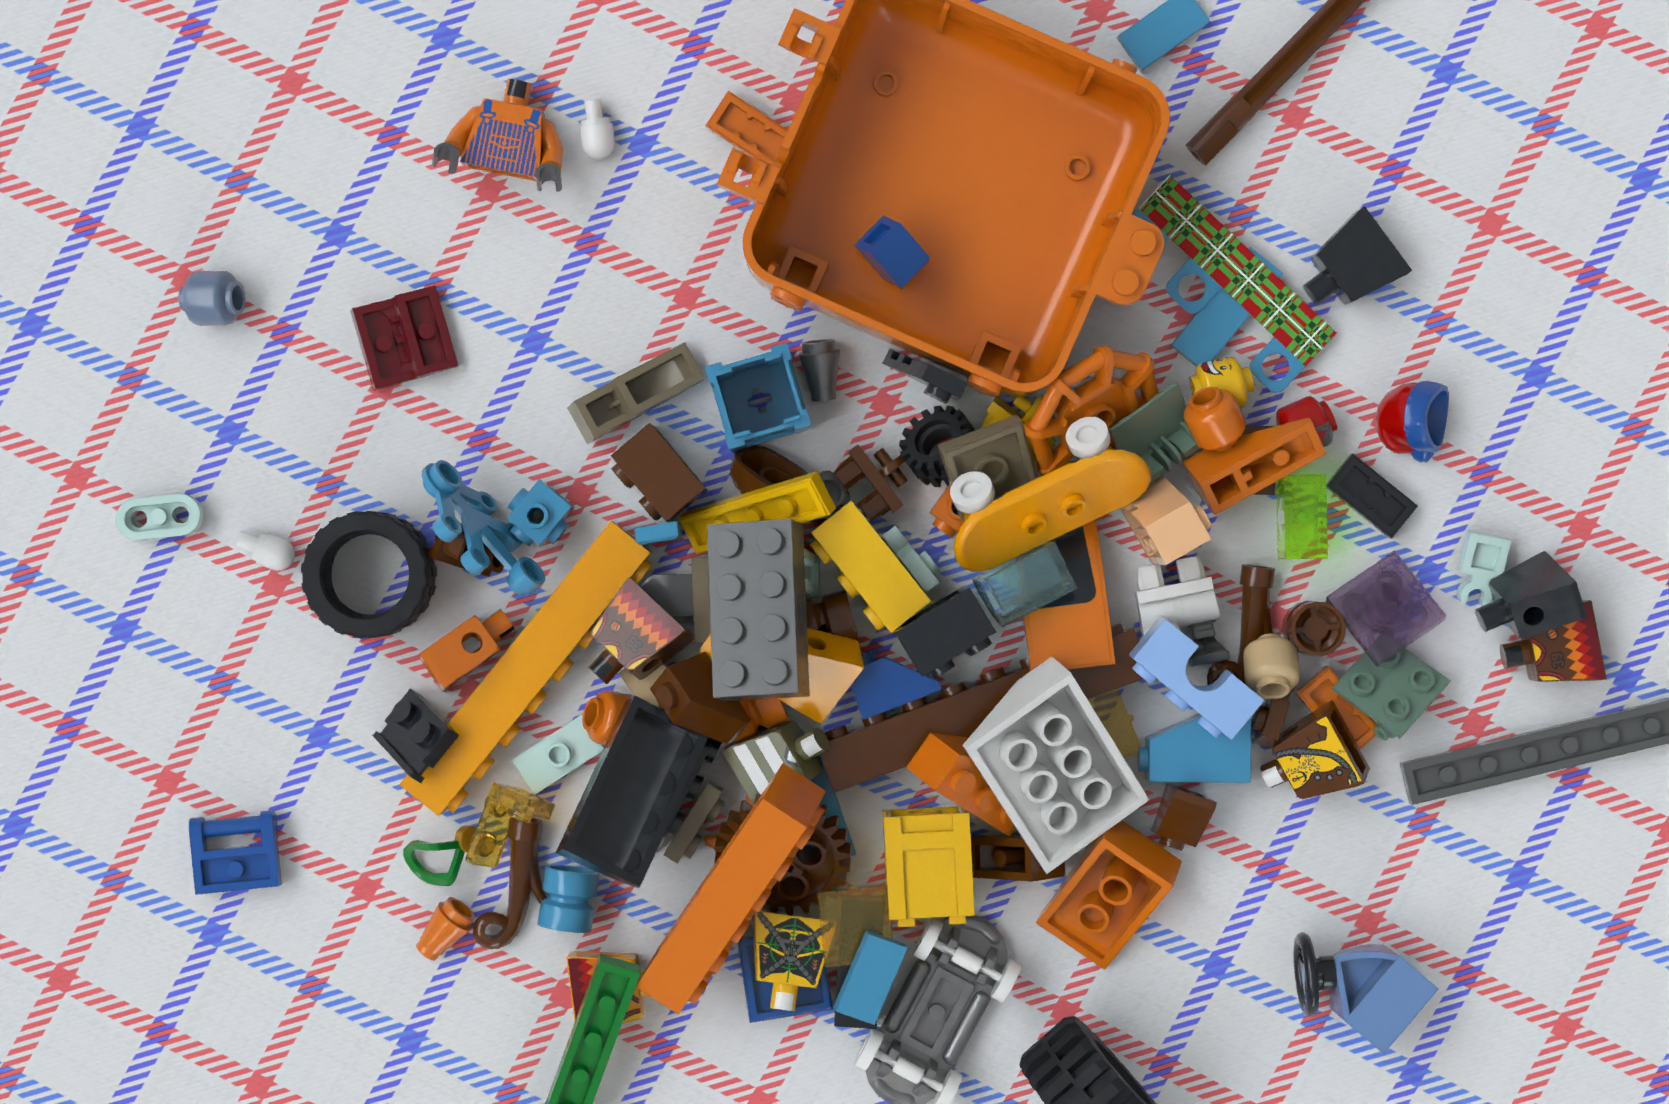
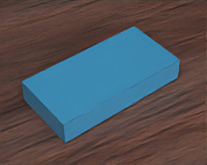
[1117,0,1210,72]
[634,521,683,545]
[833,930,907,1025]

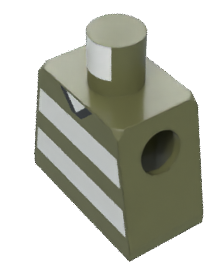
[721,720,829,805]

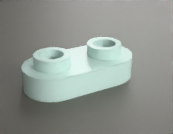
[116,494,203,540]

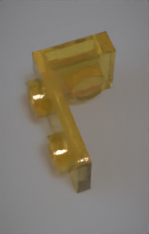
[465,782,555,868]

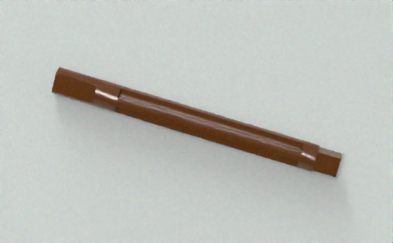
[1185,0,1366,165]

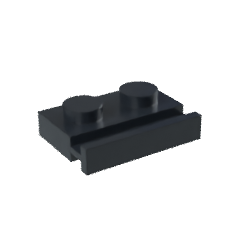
[372,688,459,783]

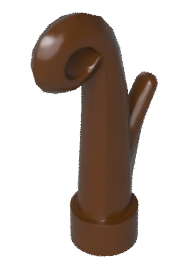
[1207,564,1275,686]
[473,816,547,949]

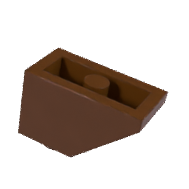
[650,652,751,744]
[1151,783,1217,851]
[971,833,1065,882]

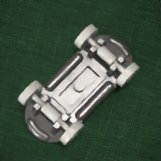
[853,915,1022,1104]

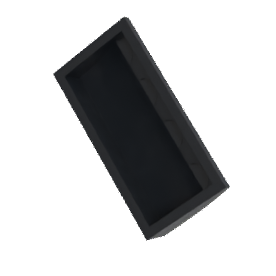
[555,696,708,888]

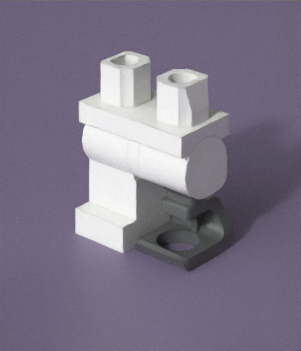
[1134,556,1230,668]

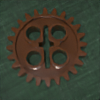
[714,793,852,916]

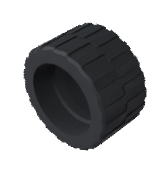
[301,511,437,639]

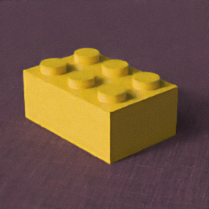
[810,501,931,633]

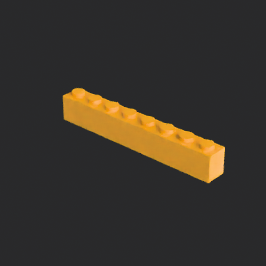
[399,521,653,816]

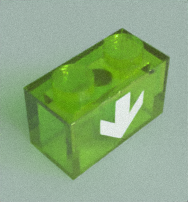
[1276,474,1328,559]

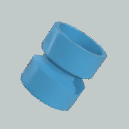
[537,865,600,933]

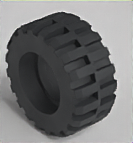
[1019,1016,1156,1104]

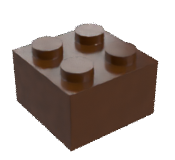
[611,423,708,522]

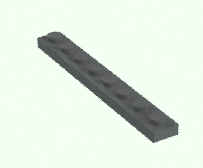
[1399,698,1669,805]

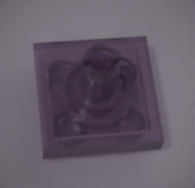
[1326,550,1447,667]

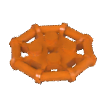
[1024,345,1159,475]

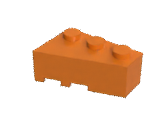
[906,733,1016,837]

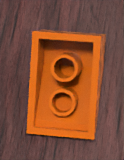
[1036,820,1182,970]

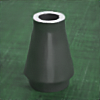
[798,339,840,402]

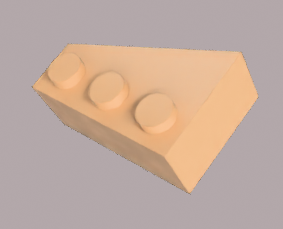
[1120,475,1212,565]

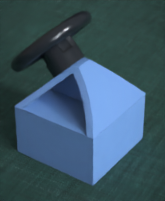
[1293,932,1439,1054]

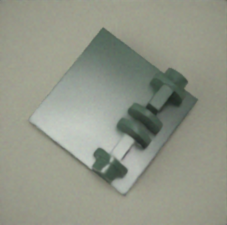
[1109,381,1201,486]
[1332,632,1451,741]

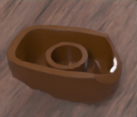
[729,445,809,494]

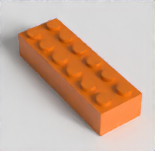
[636,763,826,1015]

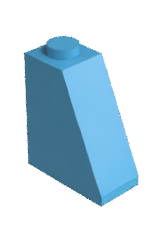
[1137,713,1251,783]

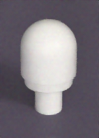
[579,99,615,159]
[235,531,295,571]

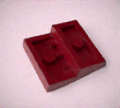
[350,286,459,391]

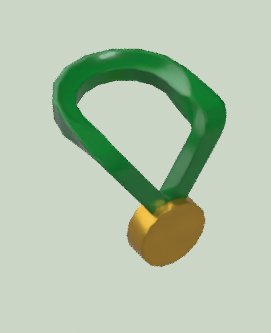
[403,826,481,886]

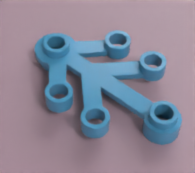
[422,460,546,596]

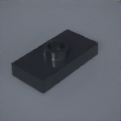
[1324,453,1418,539]

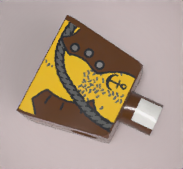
[1260,700,1370,799]

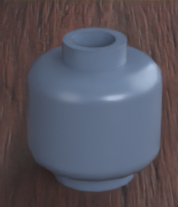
[178,271,246,326]

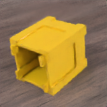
[882,806,975,927]

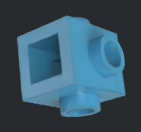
[507,480,575,547]

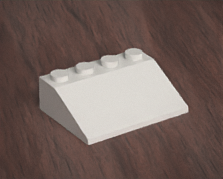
[963,656,1149,874]

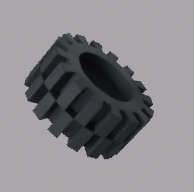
[899,405,975,487]

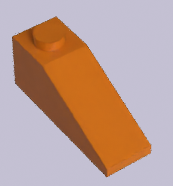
[1182,418,1326,515]

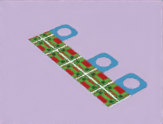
[1132,174,1337,393]

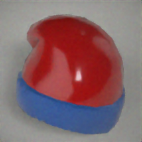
[1375,381,1449,463]

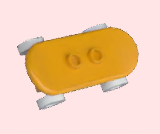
[950,417,1151,572]

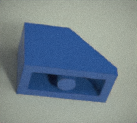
[851,652,942,720]

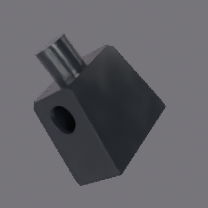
[1303,206,1412,305]
[1475,551,1587,639]

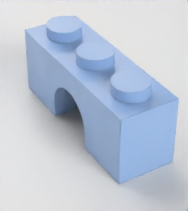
[1128,616,1265,740]

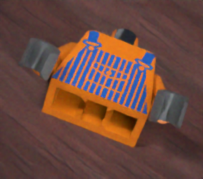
[432,79,564,192]

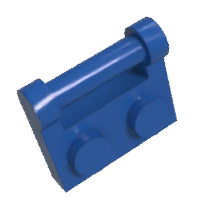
[189,810,282,895]

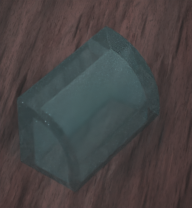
[971,541,1077,627]

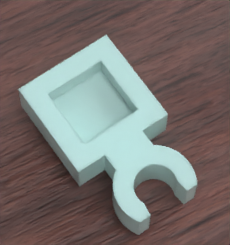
[882,526,940,593]
[1457,530,1512,606]

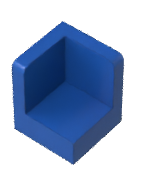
[854,215,929,289]

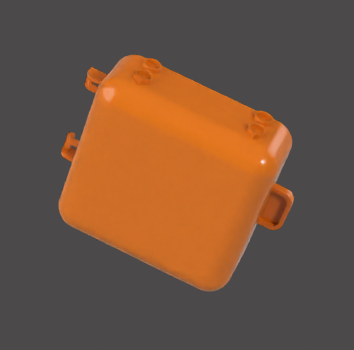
[717,0,1170,398]

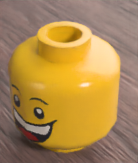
[1189,357,1254,409]

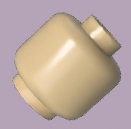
[1243,633,1300,699]

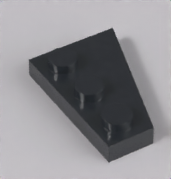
[882,349,968,404]

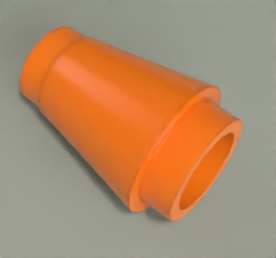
[416,897,475,961]

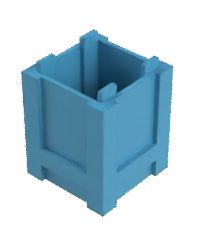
[705,342,812,453]

